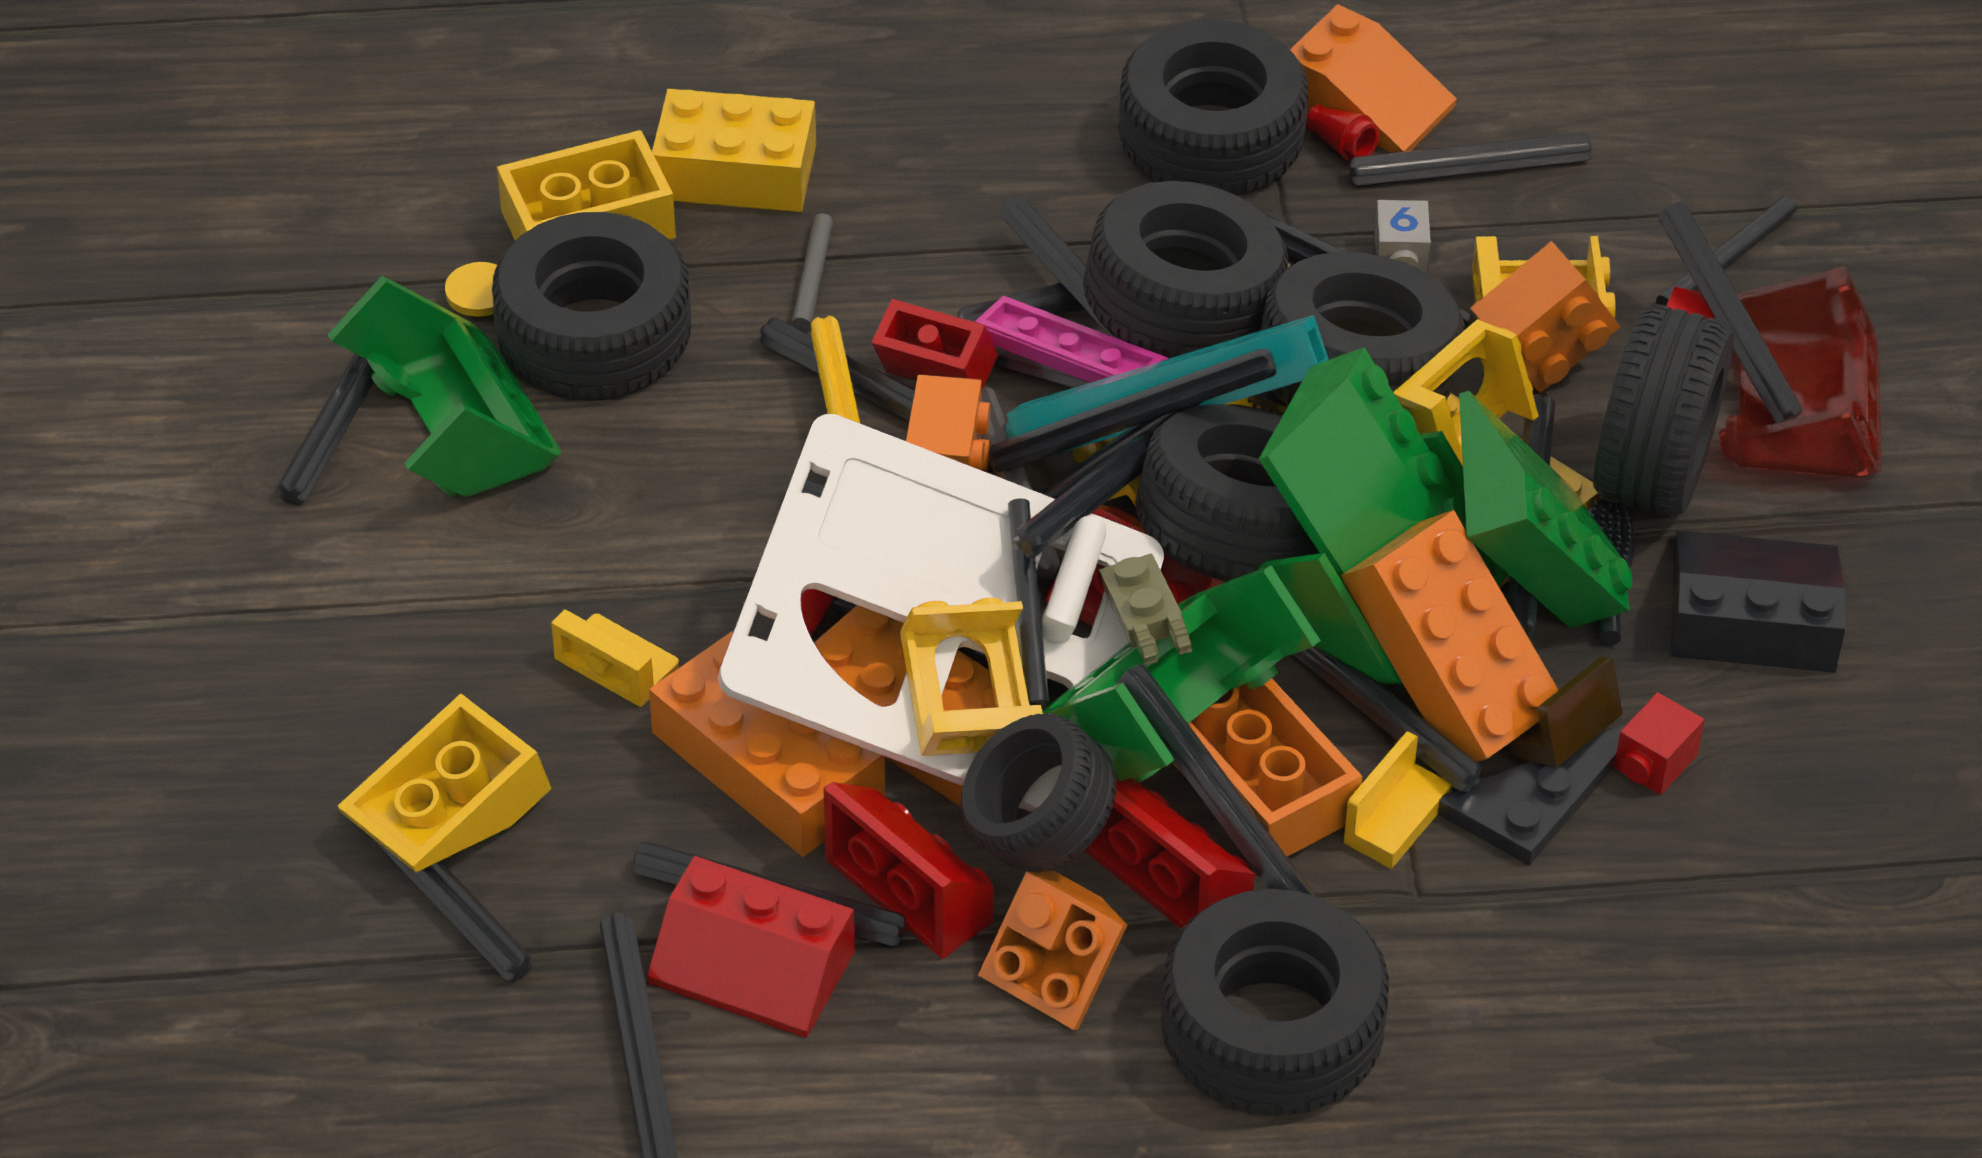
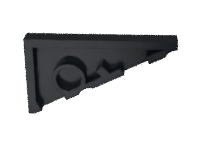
[1438,724,1626,866]

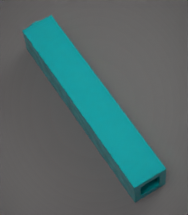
[1006,315,1329,456]

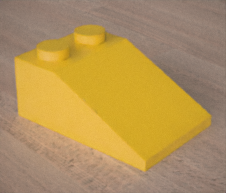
[338,694,552,873]

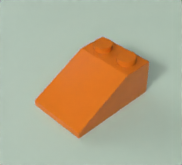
[1290,4,1457,153]

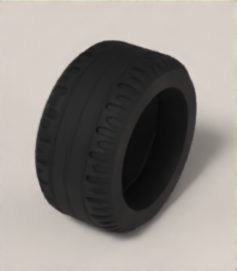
[960,713,1117,872]

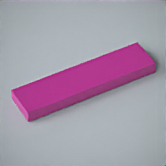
[975,295,1168,383]

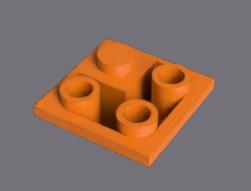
[978,871,1127,1030]

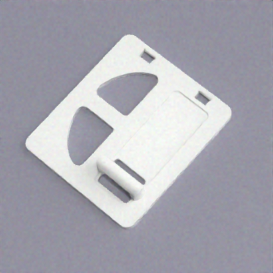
[718,414,1164,812]

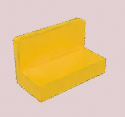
[551,609,679,707]
[1344,731,1453,869]

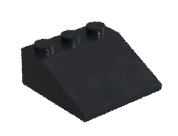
[1671,530,1845,673]

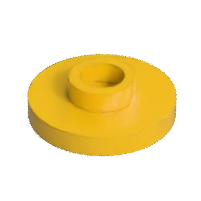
[445,262,497,317]

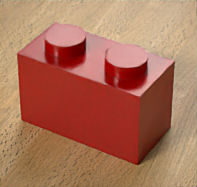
[871,299,998,389]

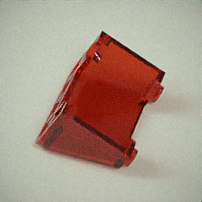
[1719,266,1882,478]

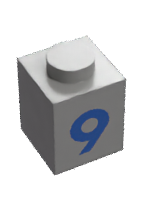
[1374,200,1431,273]

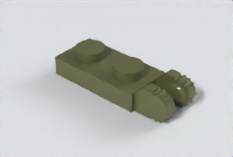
[1099,553,1192,665]

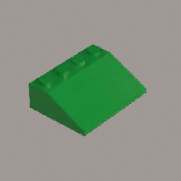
[1259,347,1467,633]
[1459,391,1632,629]

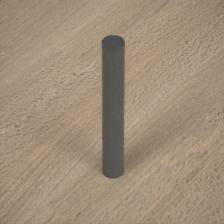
[791,213,833,332]

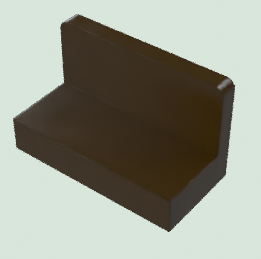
[1510,656,1623,768]

